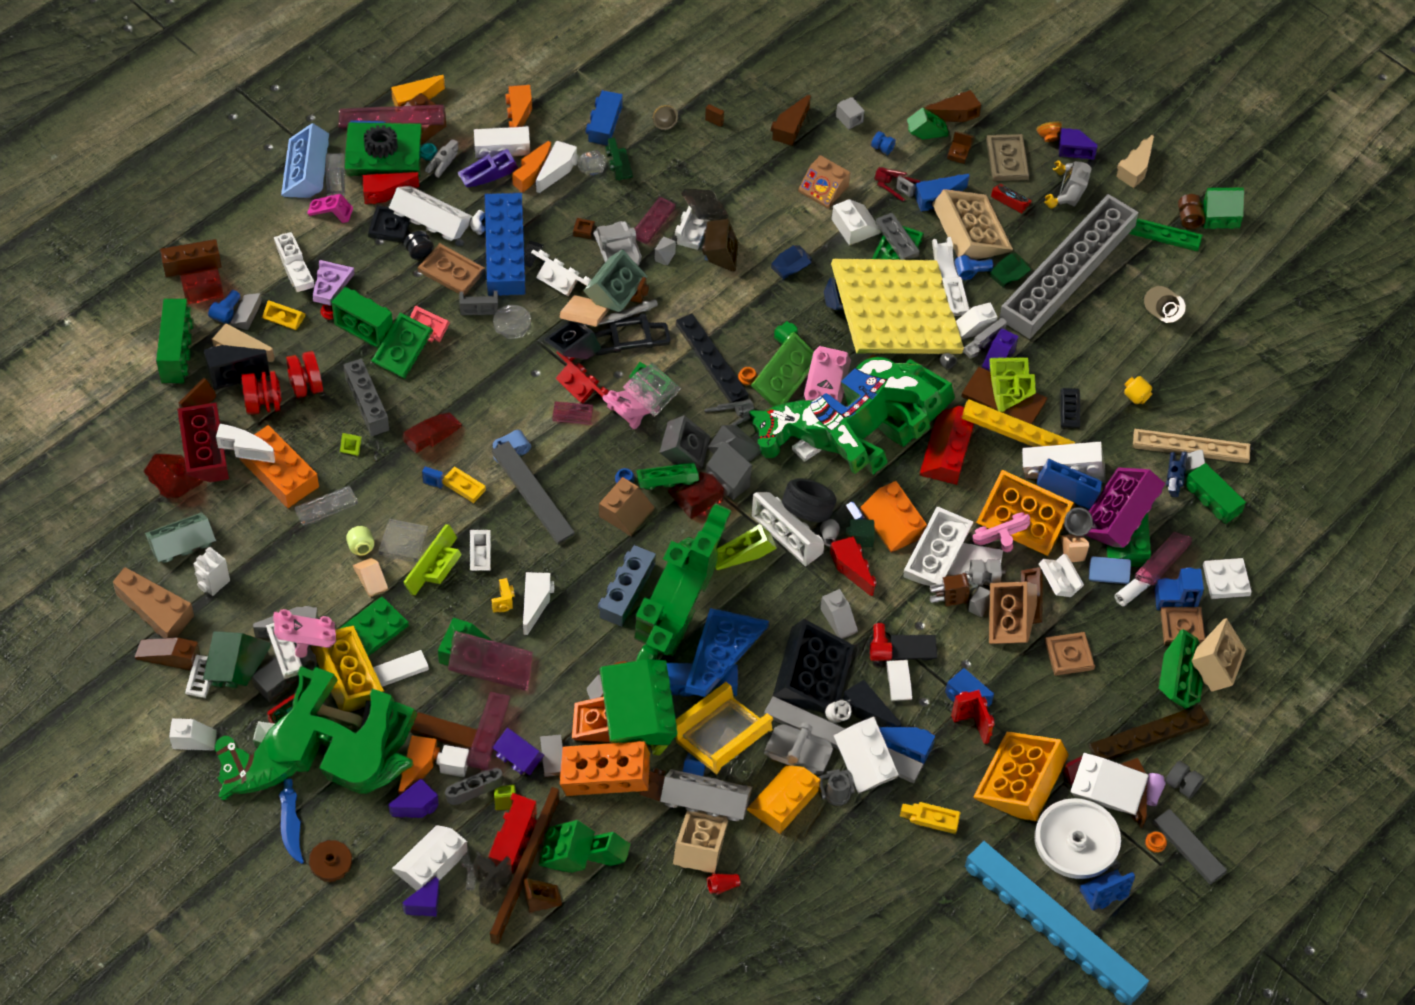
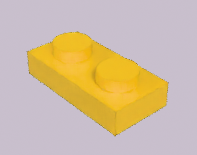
[442,466,486,503]

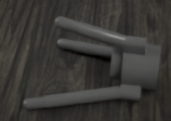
[704,399,754,426]

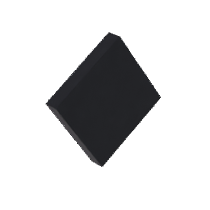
[368,205,411,243]

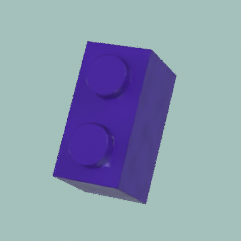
[493,728,544,775]

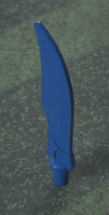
[279,779,304,864]

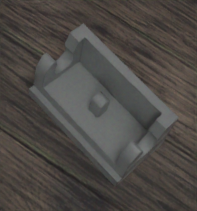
[460,291,498,315]

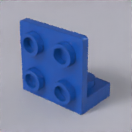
[1079,869,1135,911]

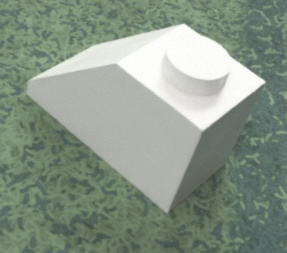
[956,303,997,340]
[169,719,217,750]

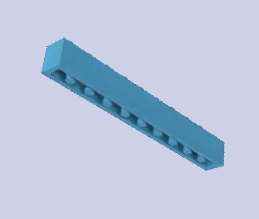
[965,841,1149,1005]

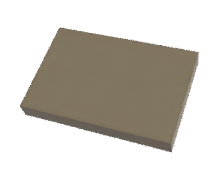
[986,134,1029,181]

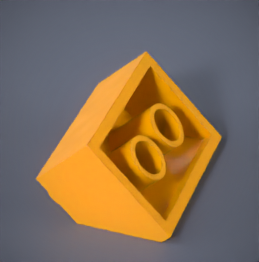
[747,765,820,834]

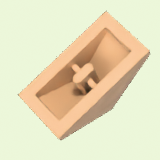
[1060,534,1089,562]
[353,558,388,598]

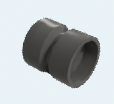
[1165,760,1205,799]

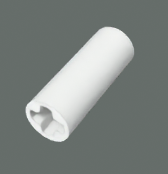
[1115,572,1153,606]

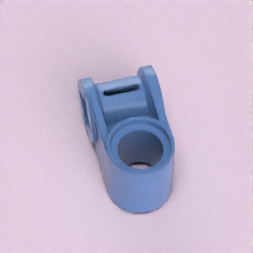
[493,430,531,462]

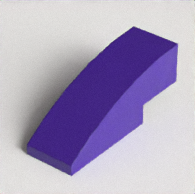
[458,149,519,187]

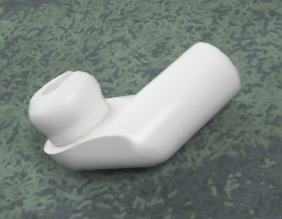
[470,210,485,235]

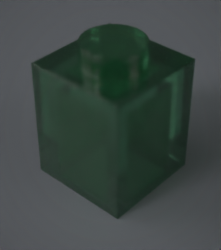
[845,519,875,547]

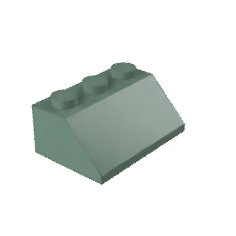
[583,249,647,312]
[145,512,216,563]

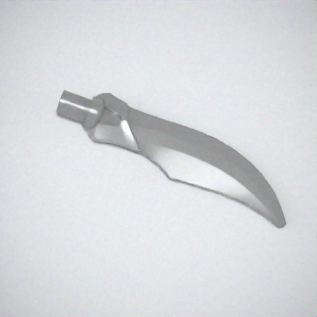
[584,299,658,325]

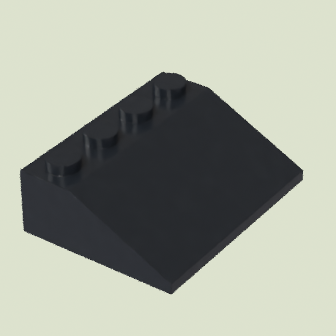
[773,619,855,714]

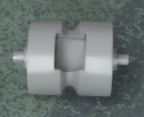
[965,559,1006,586]

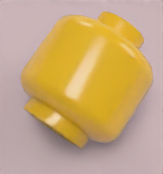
[1124,376,1153,405]

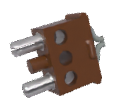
[930,572,978,607]

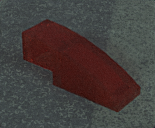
[403,412,462,454]

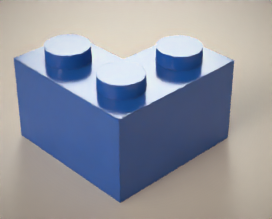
[1154,567,1204,610]

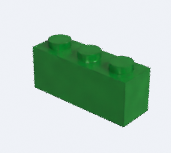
[1185,463,1246,524]

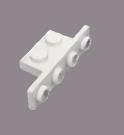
[531,250,591,296]

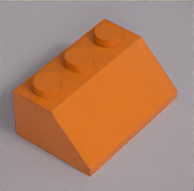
[861,481,927,553]

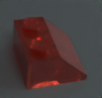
[179,266,224,304]
[143,453,204,498]
[668,472,724,519]

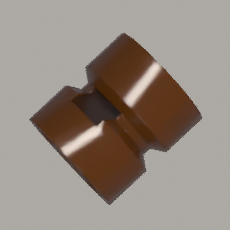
[1178,194,1205,229]

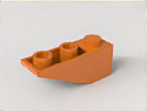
[505,85,532,128]

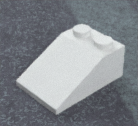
[1071,753,1149,815]

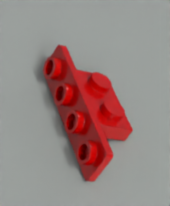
[555,351,609,404]

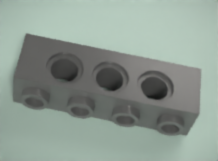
[343,359,389,436]

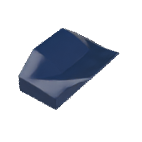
[771,245,812,280]

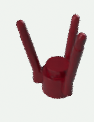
[874,167,921,201]

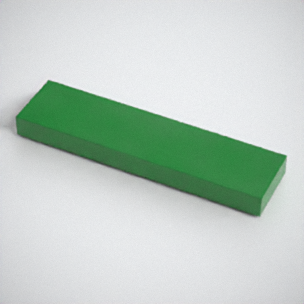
[1129,218,1203,252]

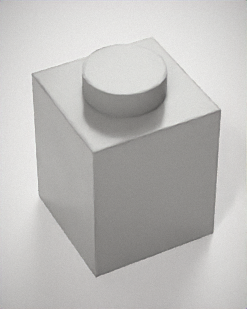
[836,97,864,130]

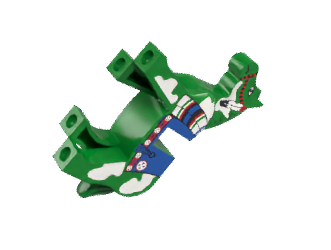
[749,357,941,475]

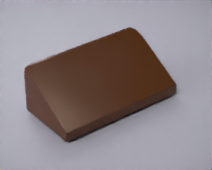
[178,378,216,408]

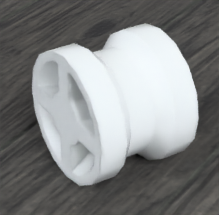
[826,700,852,723]

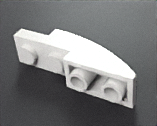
[274,232,315,292]

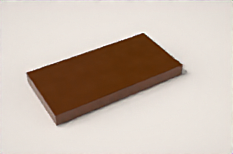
[961,367,1047,425]

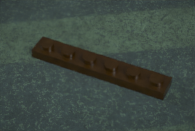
[1089,705,1210,760]

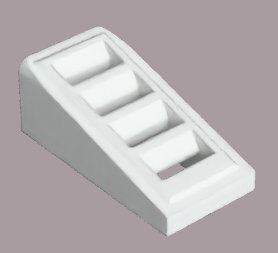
[185,654,211,698]

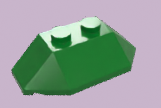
[1159,629,1203,709]

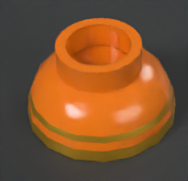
[1036,121,1062,142]

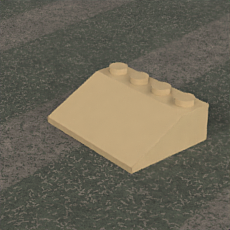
[932,189,1013,260]

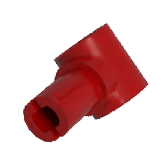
[870,623,892,661]

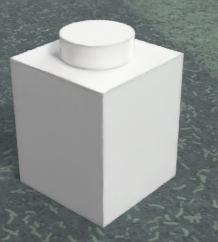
[436,745,470,778]

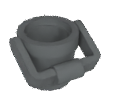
[818,769,855,806]

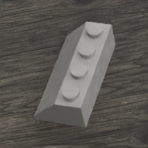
[660,769,752,821]

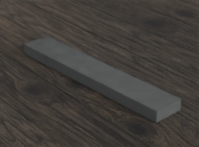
[492,441,575,545]

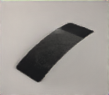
[524,240,543,268]

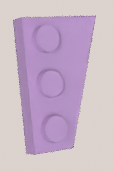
[313,260,354,305]

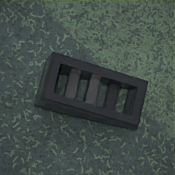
[1059,388,1080,428]

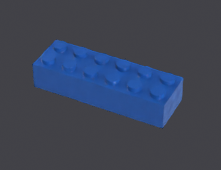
[485,193,525,296]

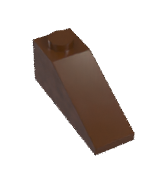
[771,95,811,146]
[135,638,200,671]

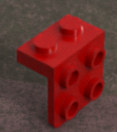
[951,690,995,744]

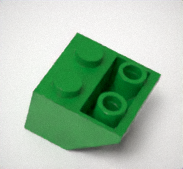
[538,820,595,873]

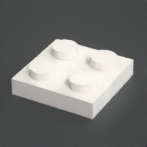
[1203,558,1251,599]

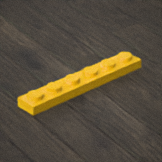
[962,399,1075,447]

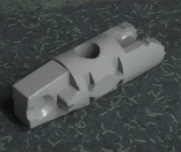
[425,139,458,177]

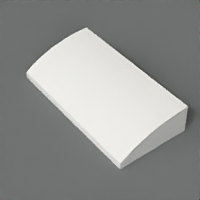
[903,506,973,586]

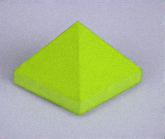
[340,433,362,456]

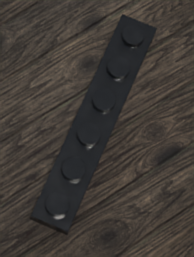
[676,313,749,403]

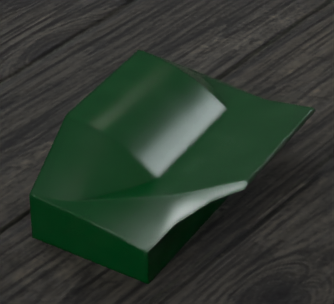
[990,253,1031,288]

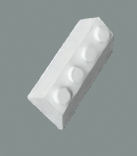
[389,186,473,241]
[752,492,824,567]

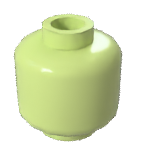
[346,526,374,556]

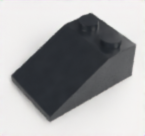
[204,345,270,390]

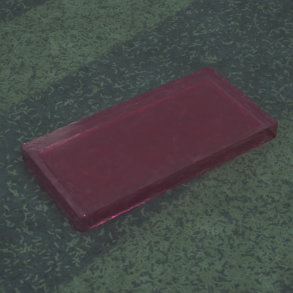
[448,631,533,691]

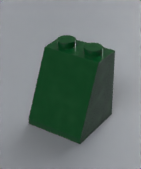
[203,631,271,689]

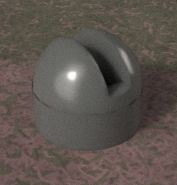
[940,353,957,370]

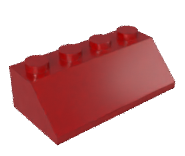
[919,406,975,485]

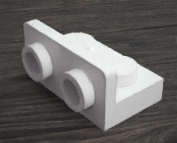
[675,206,710,250]
[1039,554,1084,597]

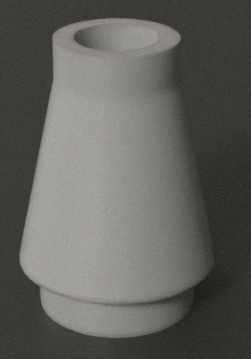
[820,519,840,546]

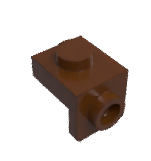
[630,277,649,303]
[640,768,666,801]

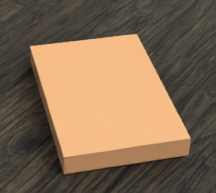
[560,295,610,327]

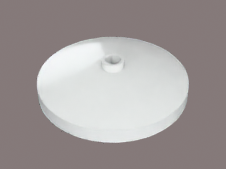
[1035,798,1121,879]

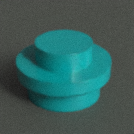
[421,143,438,160]

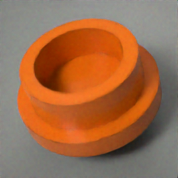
[738,367,757,385]
[1145,832,1167,853]

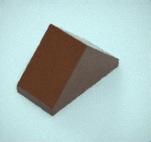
[524,878,562,913]

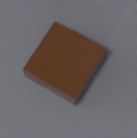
[705,104,724,127]
[573,218,595,239]

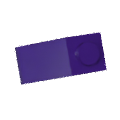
[1059,128,1097,159]
[982,328,1019,371]
[389,779,439,818]

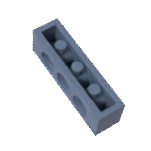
[598,545,656,626]

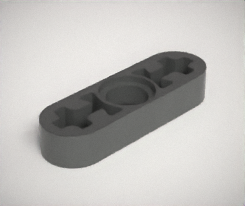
[445,768,504,805]

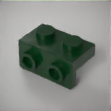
[605,138,633,180]

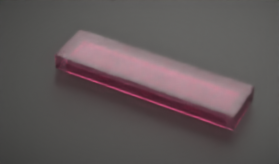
[1135,532,1192,585]
[466,692,510,770]

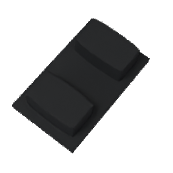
[891,635,937,661]

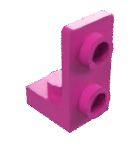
[307,194,353,223]

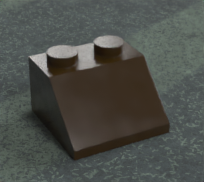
[702,219,739,272]

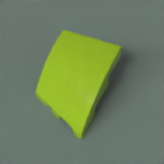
[989,358,1036,412]

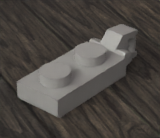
[963,318,1007,359]

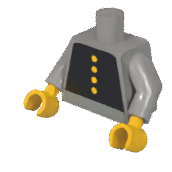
[1044,161,1091,209]

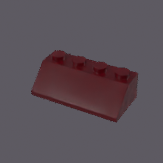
[177,403,229,482]

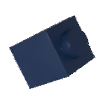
[823,278,844,310]

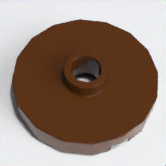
[309,840,352,882]

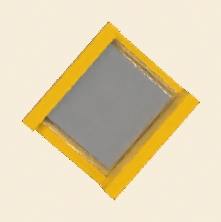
[675,682,773,774]

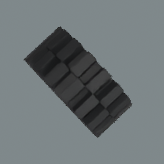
[364,125,398,158]

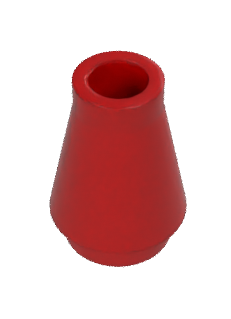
[707,874,740,895]

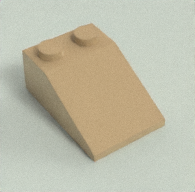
[1192,618,1246,692]
[673,810,729,873]

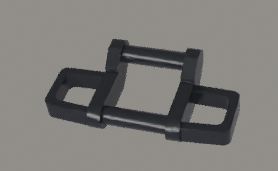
[594,314,670,356]

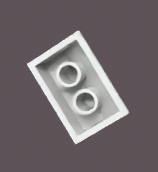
[834,717,899,794]
[392,825,468,891]

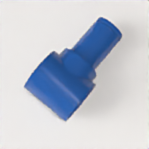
[954,255,993,280]
[208,290,241,324]

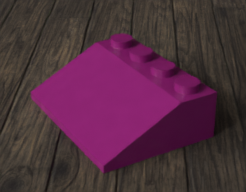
[1085,467,1166,548]

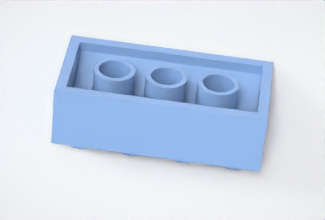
[281,123,329,198]

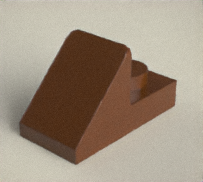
[947,131,975,164]

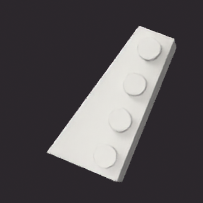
[1023,442,1106,483]

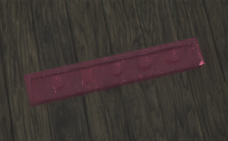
[338,105,445,128]

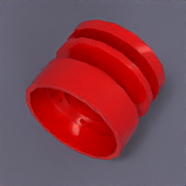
[242,371,282,415]

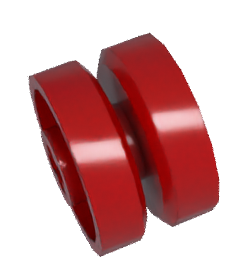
[286,351,323,398]

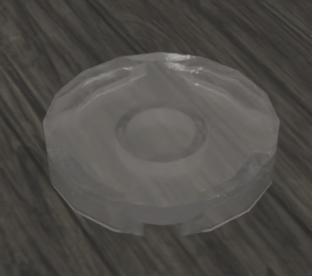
[493,305,531,339]

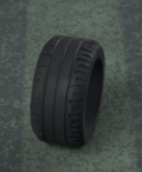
[782,478,837,522]

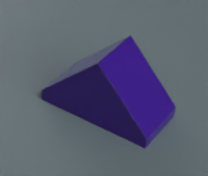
[402,877,440,916]

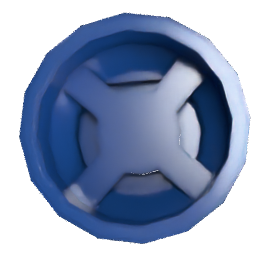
[871,131,896,155]

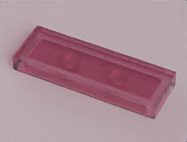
[635,197,676,245]

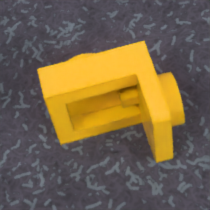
[492,578,515,613]

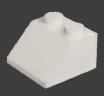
[832,199,882,246]

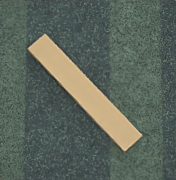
[1132,429,1250,463]

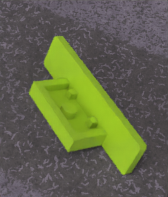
[404,524,462,595]

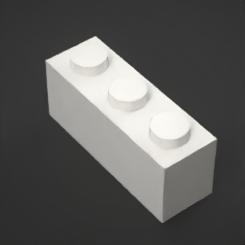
[474,127,530,158]

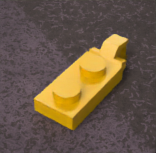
[900,802,961,834]

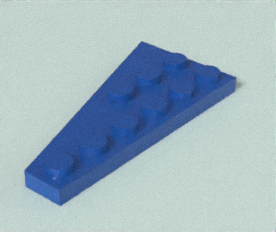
[685,608,769,697]

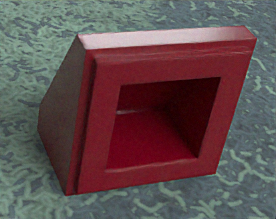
[1063,756,1083,786]

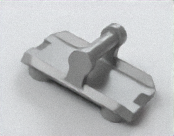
[594,221,642,265]
[764,723,833,775]

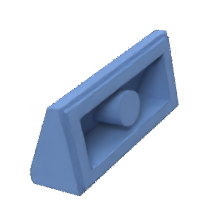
[1089,556,1131,584]

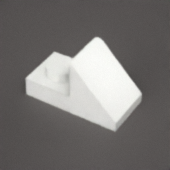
[470,530,491,570]

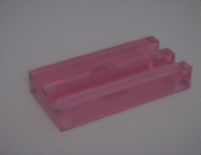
[552,401,593,424]

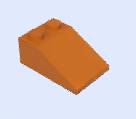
[572,697,610,742]

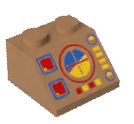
[798,155,850,209]

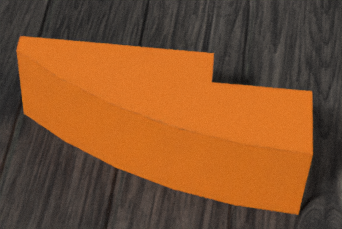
[512,141,551,193]

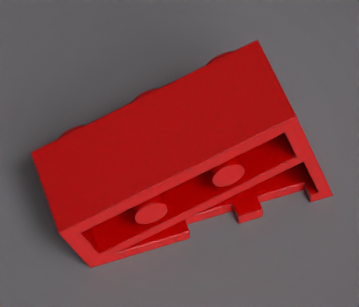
[488,793,538,874]

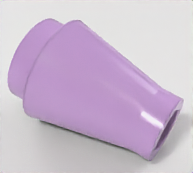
[1147,773,1166,806]

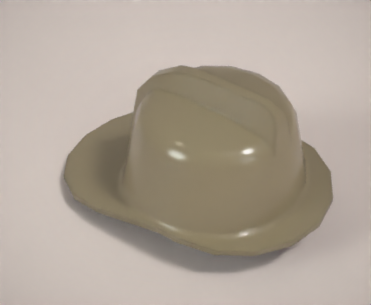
[1144,286,1186,323]

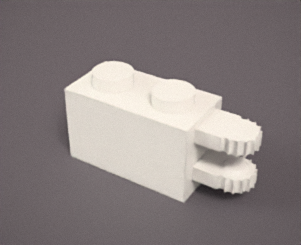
[194,547,230,596]

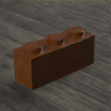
[160,239,222,277]

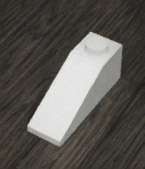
[536,141,579,193]
[523,572,554,635]

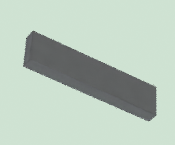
[1153,809,1227,885]

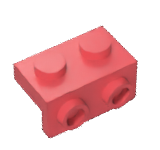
[410,306,450,343]

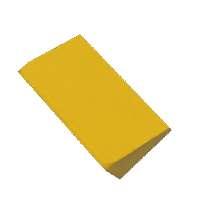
[262,300,306,330]

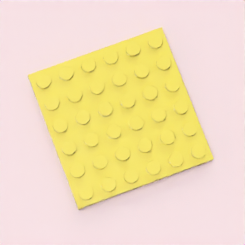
[831,259,964,354]

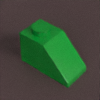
[907,108,949,140]
[588,832,631,866]

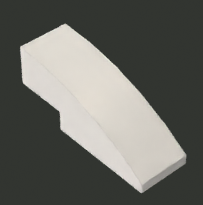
[216,424,275,463]

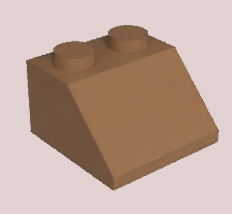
[599,477,654,536]

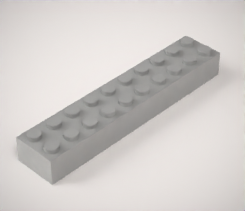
[999,194,1139,339]

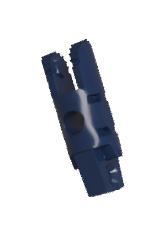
[1166,452,1188,497]

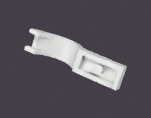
[932,237,969,316]

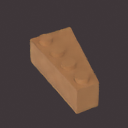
[113,567,194,638]

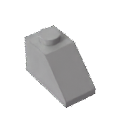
[821,589,858,639]

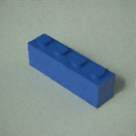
[667,663,738,697]

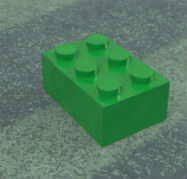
[332,287,393,349]

